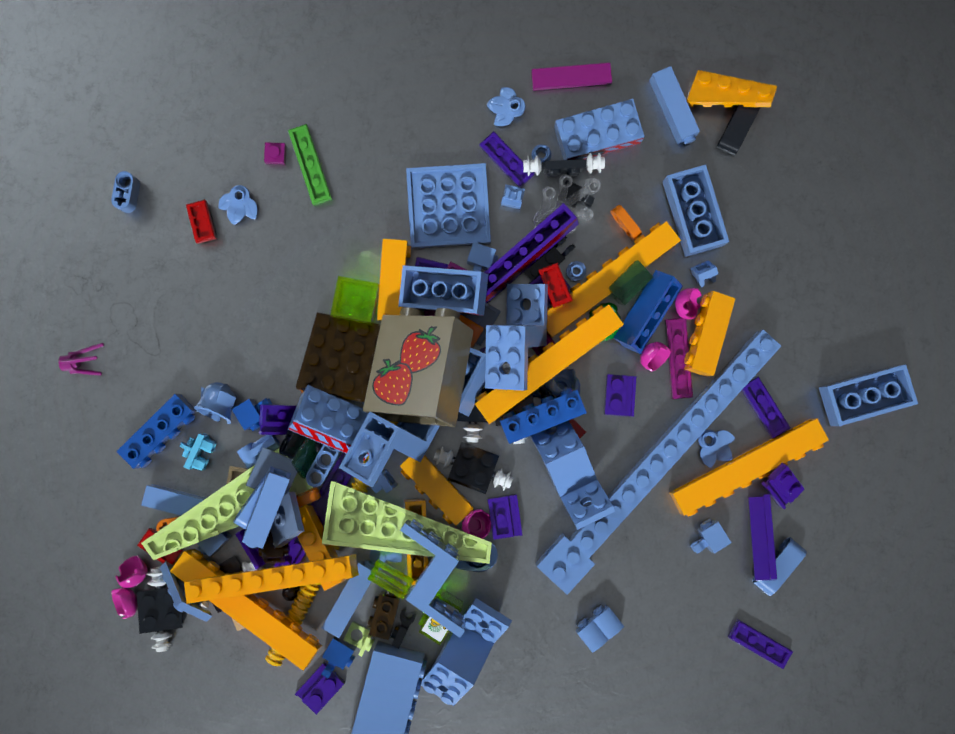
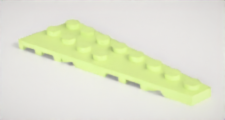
[141,448,313,560]
[322,481,492,564]

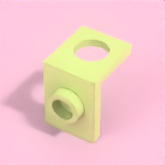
[343,621,375,657]

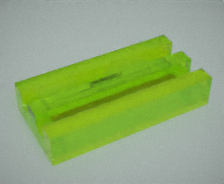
[368,560,414,600]

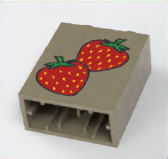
[363,307,474,427]

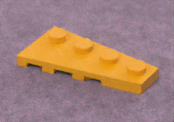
[686,70,777,107]

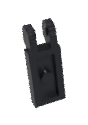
[523,236,576,281]

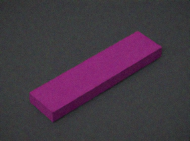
[531,63,612,91]
[665,318,693,399]

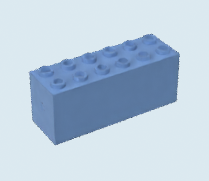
[352,641,427,734]

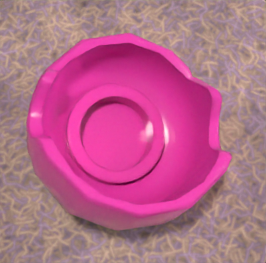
[675,288,702,319]
[640,342,671,372]
[461,509,491,539]
[115,555,147,588]
[111,587,138,619]

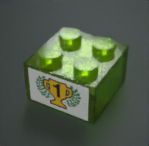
[330,276,379,325]
[418,589,463,645]

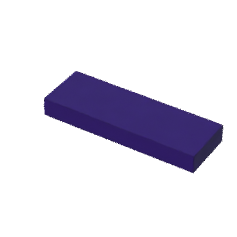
[479,131,534,188]
[742,376,791,438]
[728,619,793,669]

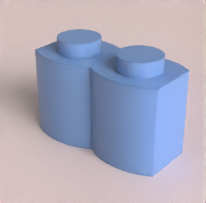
[575,605,624,653]

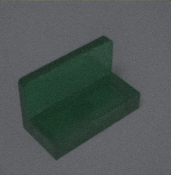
[609,260,653,306]

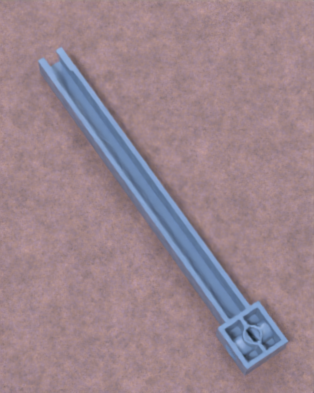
[535,330,781,595]

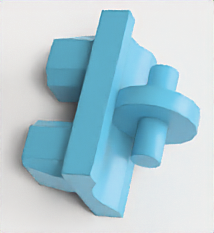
[179,433,217,471]

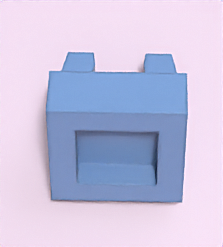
[501,184,525,210]
[690,260,718,288]
[371,469,398,494]

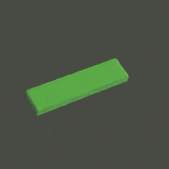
[288,124,332,206]

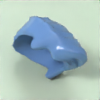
[544,368,580,397]

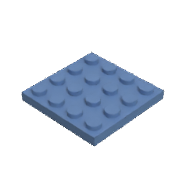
[406,163,491,249]

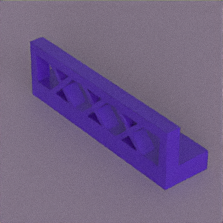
[748,494,777,581]

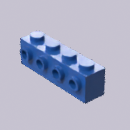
[614,270,683,354]
[500,387,587,444]
[116,394,197,469]

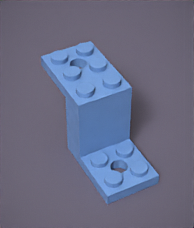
[485,284,548,391]
[339,412,440,487]
[530,420,615,530]
[400,519,466,638]
[421,598,512,706]

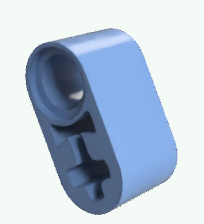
[111,171,140,213]

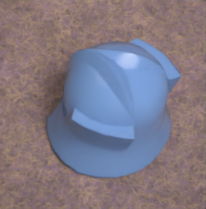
[194,382,236,424]

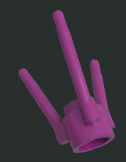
[58,343,104,376]

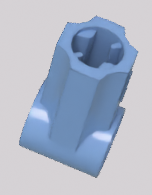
[237,435,281,469]

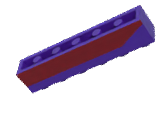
[484,203,579,303]

